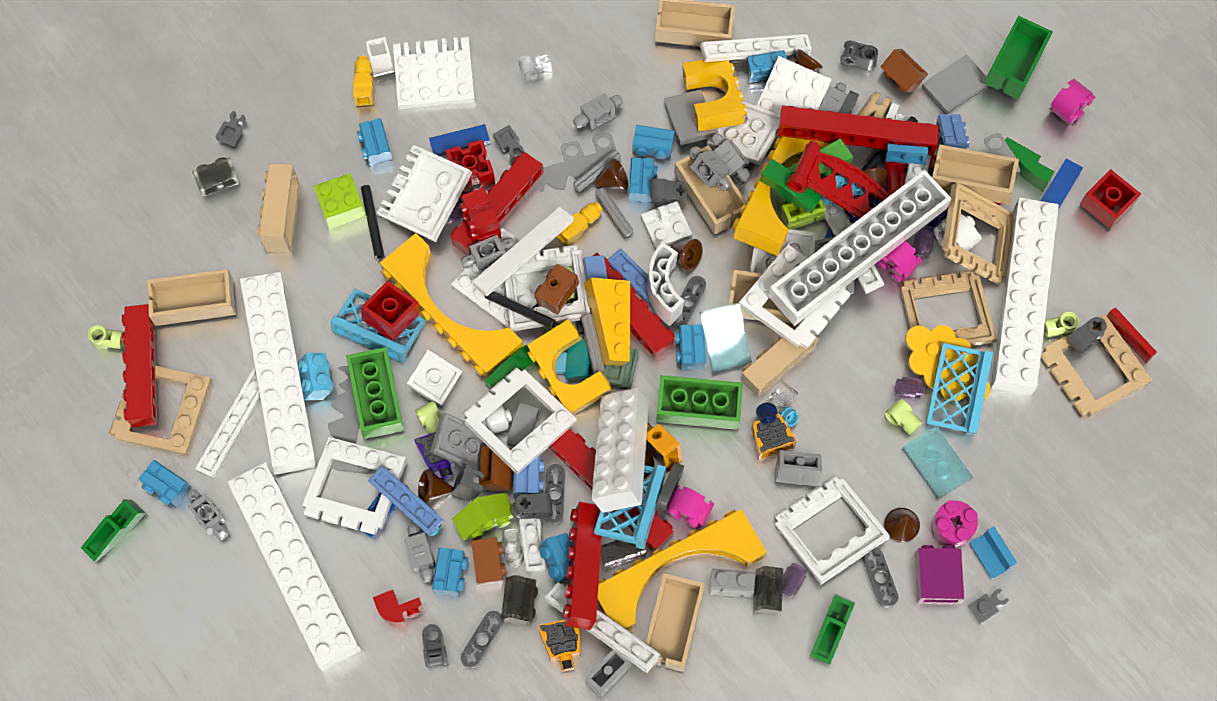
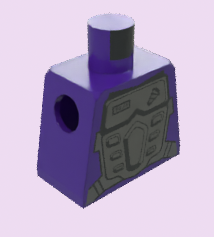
[414,432,457,480]

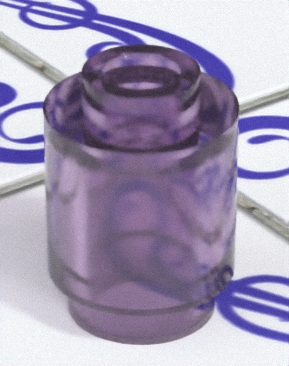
[912,230,934,261]
[894,377,926,400]
[778,563,807,596]

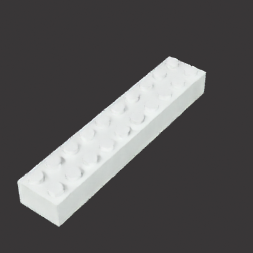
[768,170,952,326]
[991,197,1059,396]
[240,272,316,475]
[228,462,361,671]

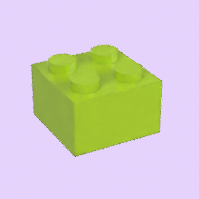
[313,173,366,229]

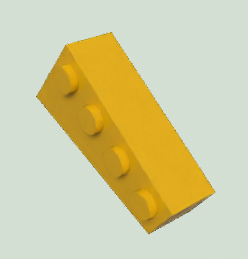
[584,278,630,366]

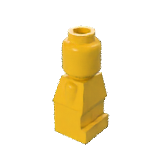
[353,55,374,106]
[556,202,602,246]

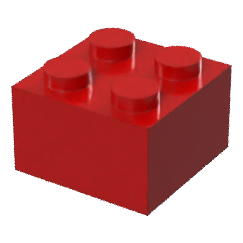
[1080,169,1141,229]
[361,280,419,342]

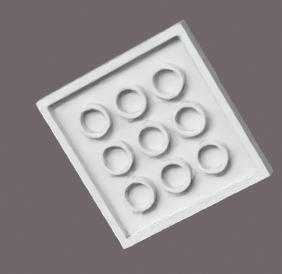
[451,228,550,332]

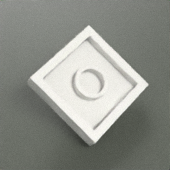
[641,201,692,250]
[406,350,462,406]

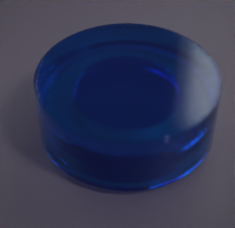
[756,402,777,423]

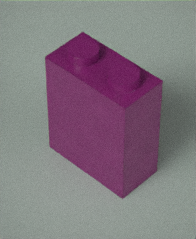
[915,545,964,604]

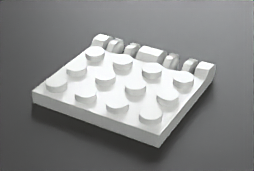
[393,36,475,110]
[375,144,473,242]

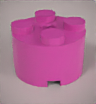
[1049,79,1096,124]
[876,241,922,283]
[666,485,714,530]
[931,500,978,548]

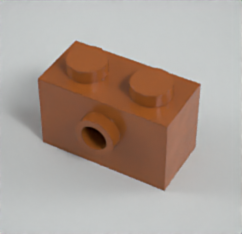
[880,49,928,92]
[535,264,580,315]
[479,445,512,493]
[471,537,506,584]

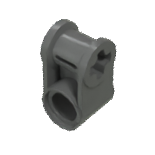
[840,40,878,70]
[650,179,687,203]
[1066,317,1107,354]
[510,493,553,519]
[422,624,448,668]

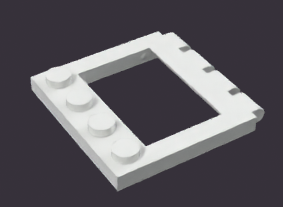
[505,244,591,331]
[739,244,851,349]
[462,368,577,474]
[302,437,407,535]
[773,476,890,585]

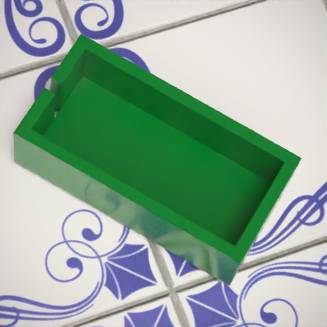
[984,15,1053,99]

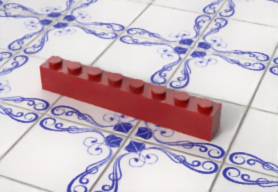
[778,106,939,156]
[548,428,674,552]

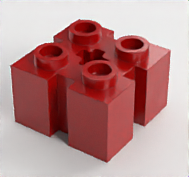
[445,139,495,193]
[460,187,502,242]

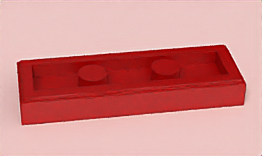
[1107,308,1157,363]

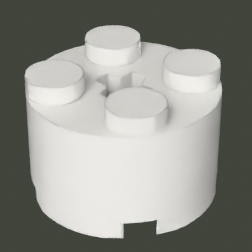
[933,214,982,251]

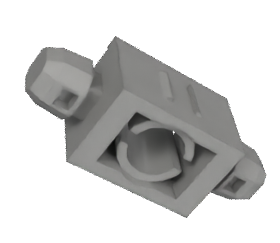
[818,82,848,113]
[573,93,623,130]
[711,133,751,182]
[689,146,732,191]
[460,235,515,271]
[187,489,228,540]
[404,524,436,583]

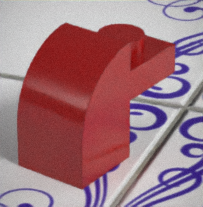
[373,590,424,627]

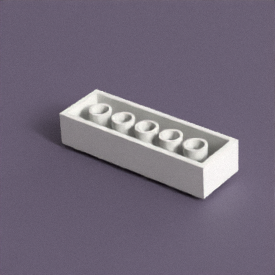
[592,387,649,512]

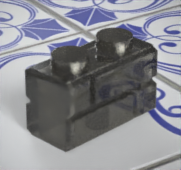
[192,157,240,197]
[601,535,646,571]
[753,566,783,614]
[501,575,538,625]

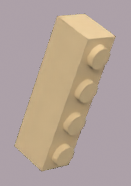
[741,322,818,397]

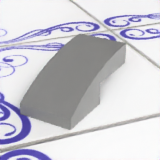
[506,403,540,446]

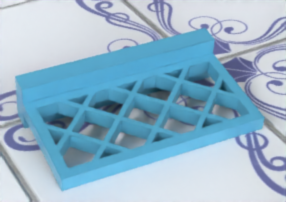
[330,289,426,363]
[926,343,993,435]
[594,465,666,549]

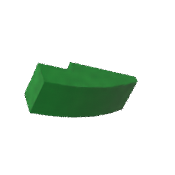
[1005,137,1055,192]
[760,159,822,214]
[485,345,537,391]
[81,499,146,562]
[810,594,855,664]

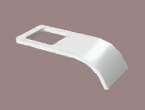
[366,37,394,77]

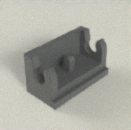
[451,464,485,502]

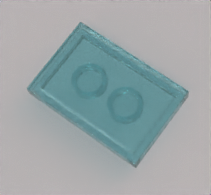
[699,303,752,372]
[902,426,973,499]

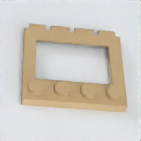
[942,183,1014,284]
[900,270,997,346]
[1041,314,1152,417]
[109,366,212,456]

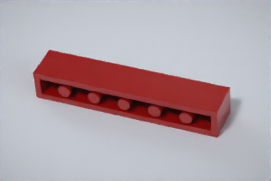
[450,151,544,255]
[593,252,675,360]
[122,304,157,428]
[563,501,603,630]

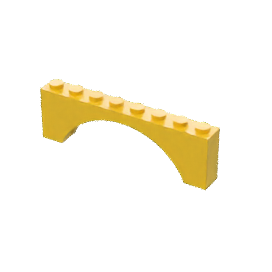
[732,137,831,256]
[380,233,523,379]
[597,509,767,631]

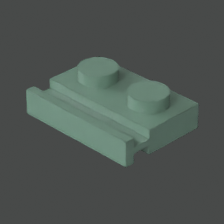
[604,348,639,389]

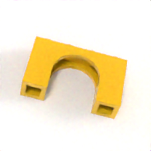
[682,59,747,132]
[527,319,614,415]

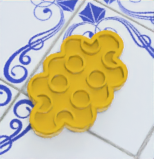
[905,325,990,403]

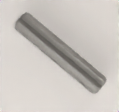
[573,150,621,192]
[595,187,633,237]
[581,314,605,374]

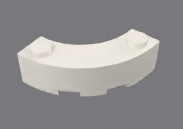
[647,242,685,326]

